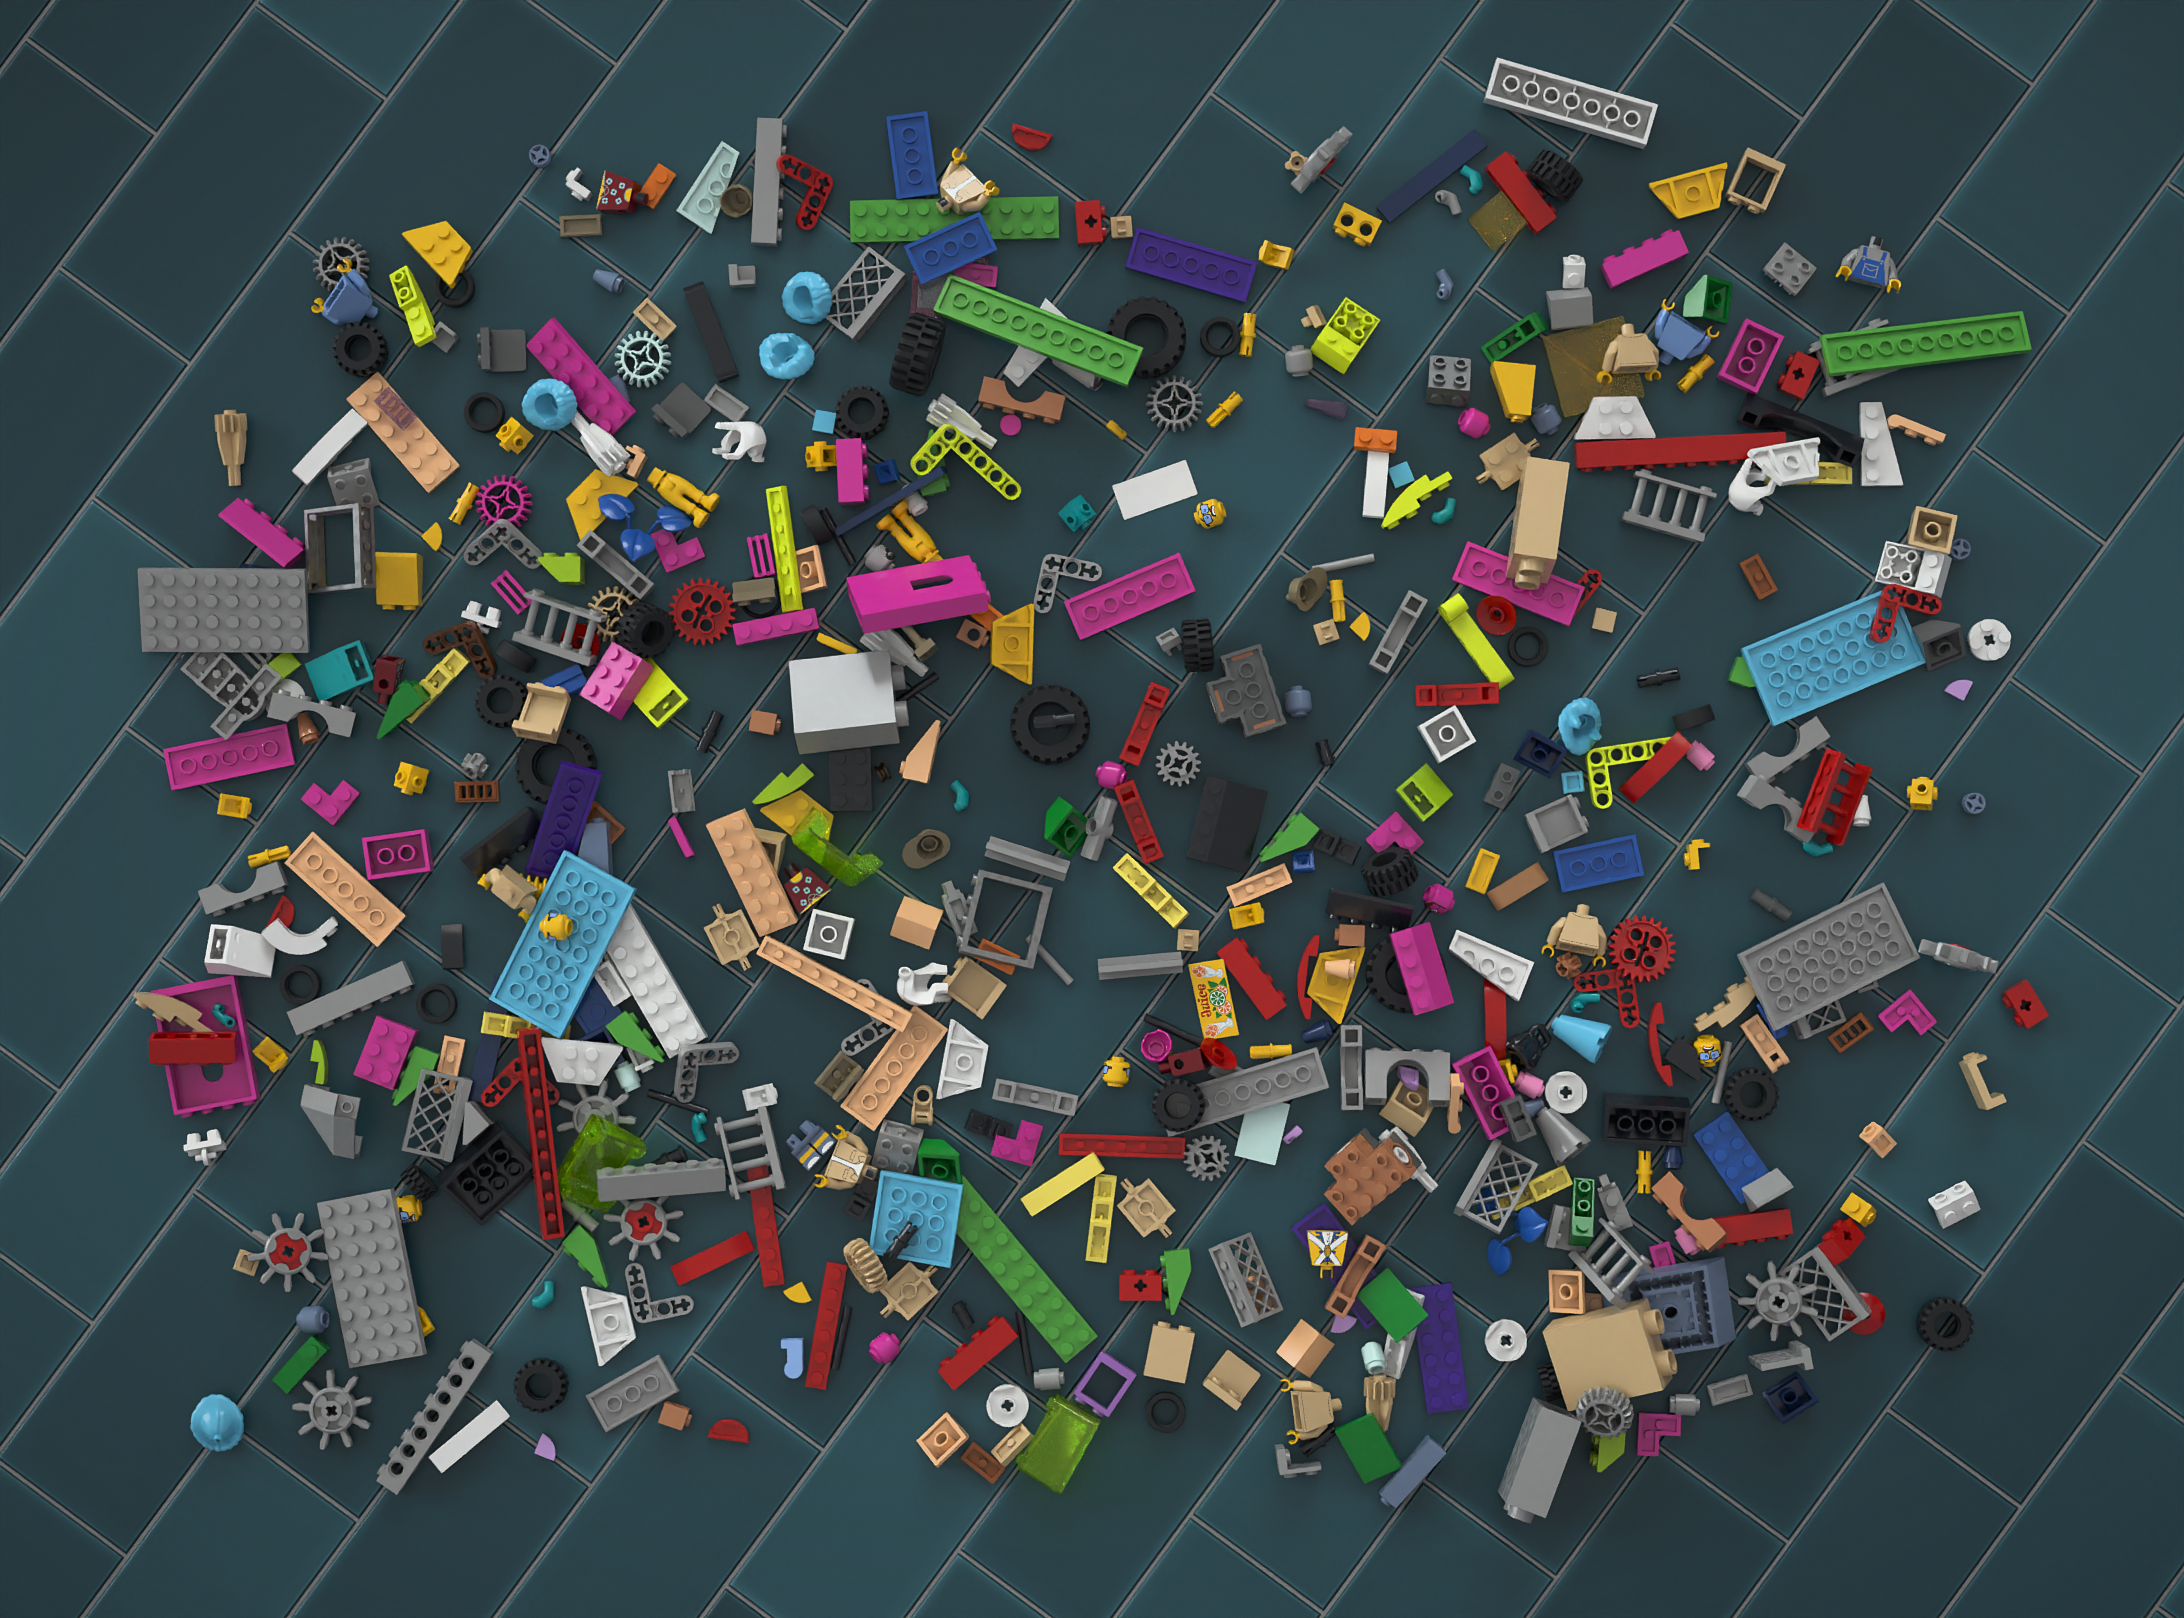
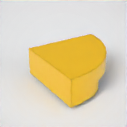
[1106,420,1127,441]
[421,522,442,552]
[1349,612,1370,641]
[783,1282,812,1303]

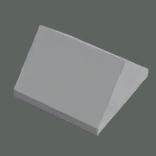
[1546,287,1593,330]
[462,1101,495,1145]
[1741,1168,1794,1212]

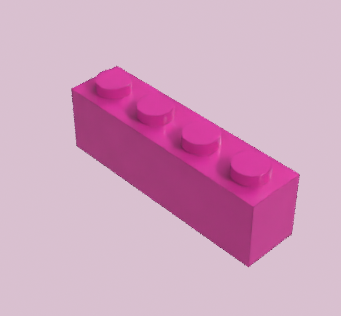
[1600,229,1689,290]
[732,608,820,646]

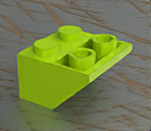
[538,553,585,585]
[1394,763,1453,822]
[1589,1432,1626,1472]

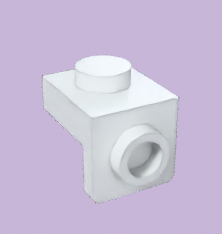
[566,167,593,202]
[1562,255,1586,289]
[626,1048,656,1073]
[742,1083,778,1111]

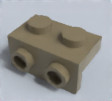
[732,577,777,606]
[814,1050,864,1102]

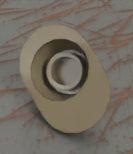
[1286,567,1328,611]
[902,829,951,869]

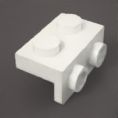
[1928,1181,1981,1229]

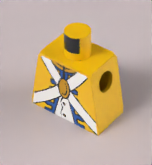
[1307,1230,1348,1278]

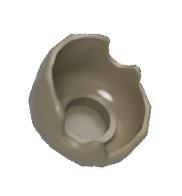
[720,184,753,218]

